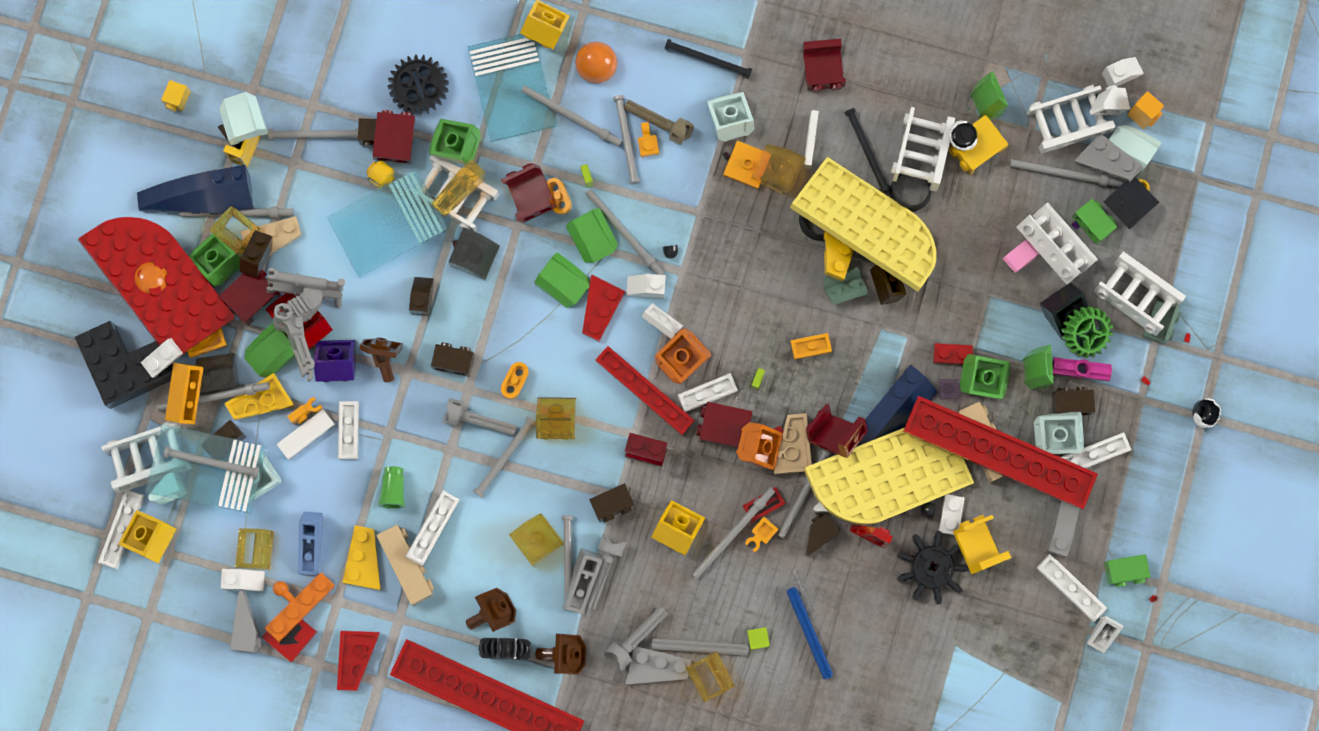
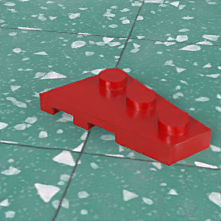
[582,274,625,342]
[849,524,893,549]
[337,631,380,691]

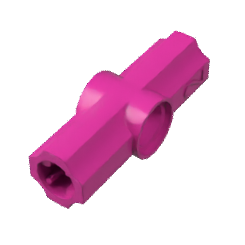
[1052,357,1112,382]

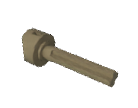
[624,100,694,145]

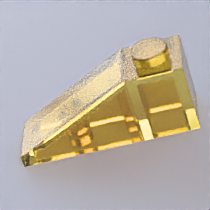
[431,159,486,217]

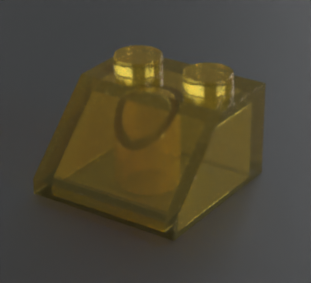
[752,144,806,195]
[536,397,576,440]
[509,513,564,567]

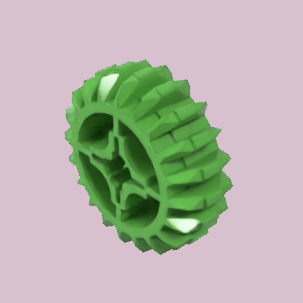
[1061,306,1114,358]

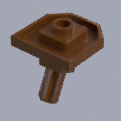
[359,337,403,383]
[466,588,516,632]
[535,634,586,675]

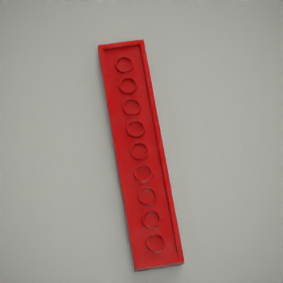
[903,396,1098,510]
[390,639,584,731]

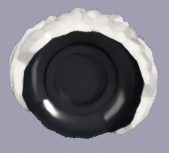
[949,121,977,151]
[1192,398,1221,428]

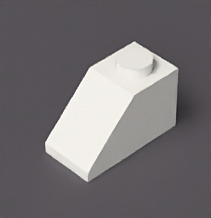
[1102,57,1144,87]
[1090,85,1130,116]
[626,274,666,299]
[221,569,265,591]

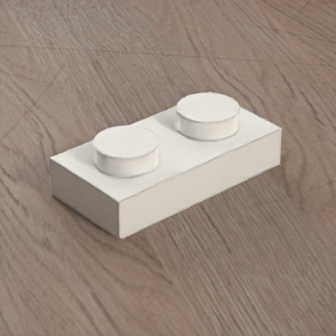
[641,303,683,339]
[141,338,183,378]
[939,494,965,536]

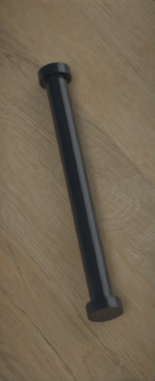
[665,39,752,79]
[844,108,891,193]

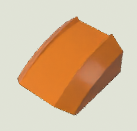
[655,328,711,384]
[736,422,783,471]

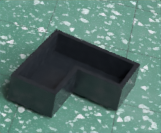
[75,321,175,409]

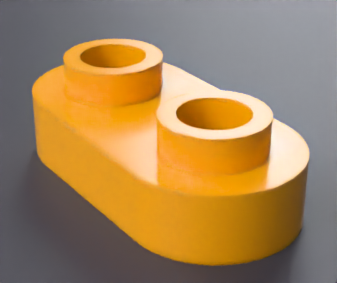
[547,178,572,215]
[501,362,529,399]

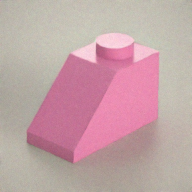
[1003,239,1040,273]

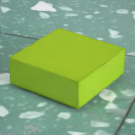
[580,164,593,188]
[751,368,765,391]
[747,627,770,650]

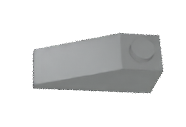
[1044,501,1079,558]
[564,548,603,614]
[230,591,262,653]

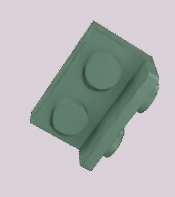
[823,267,868,305]
[1142,300,1181,345]

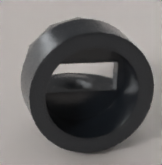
[663,245,678,259]
[921,503,936,519]

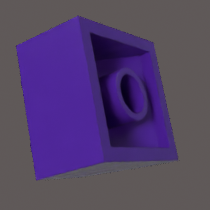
[314,340,356,382]

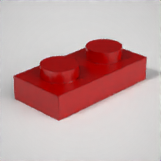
[933,343,973,365]

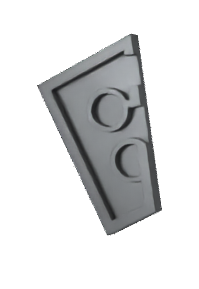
[1074,133,1143,182]
[625,647,692,685]

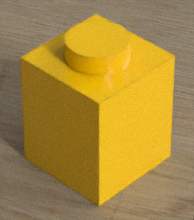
[161,80,191,112]

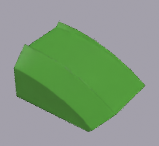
[970,71,1008,120]
[429,119,481,165]
[566,208,618,263]
[188,232,240,286]
[534,252,590,308]
[244,323,295,378]
[1022,345,1053,390]
[959,354,1011,399]

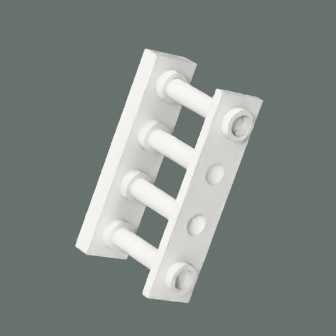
[1026,85,1115,154]
[891,107,955,192]
[409,155,499,233]
[1017,203,1098,284]
[1094,251,1186,336]
[101,421,192,494]

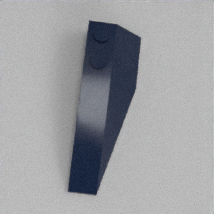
[137,165,254,215]
[836,364,938,455]

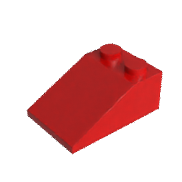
[265,293,333,349]

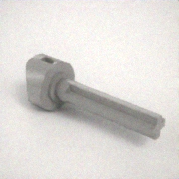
[442,398,517,436]
[586,534,627,609]
[603,607,668,672]

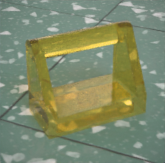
[209,206,261,253]
[235,528,274,570]
[686,651,735,703]

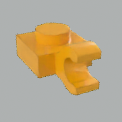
[637,122,659,157]
[287,397,323,425]

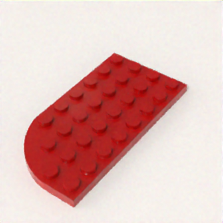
[78,217,235,358]

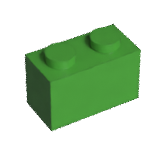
[1072,198,1117,245]
[1104,554,1151,588]

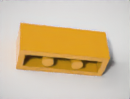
[165,362,203,425]

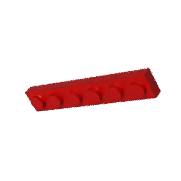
[595,346,695,436]

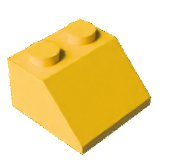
[520,0,570,50]
[651,500,705,555]
[118,510,176,564]

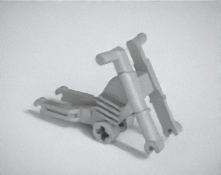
[267,268,345,382]

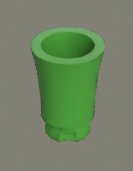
[378,466,405,509]

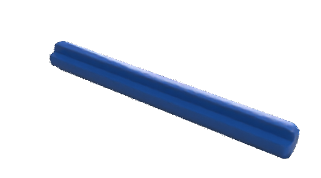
[786,587,833,679]

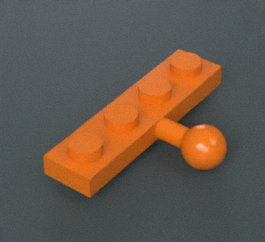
[265,572,335,642]

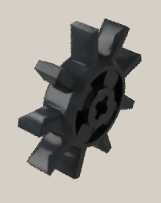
[896,531,969,605]

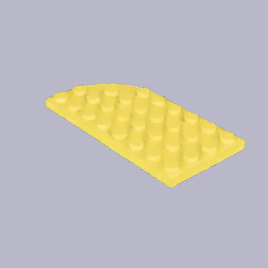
[790,157,936,292]
[803,428,974,525]

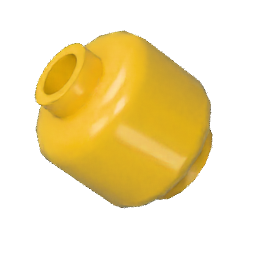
[366,161,395,189]

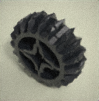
[478,638,532,660]

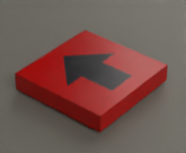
[262,619,317,662]

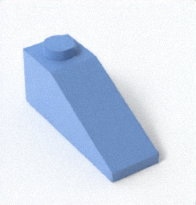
[298,511,323,576]

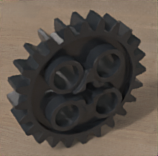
[387,54,449,116]

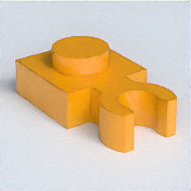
[745,517,779,552]

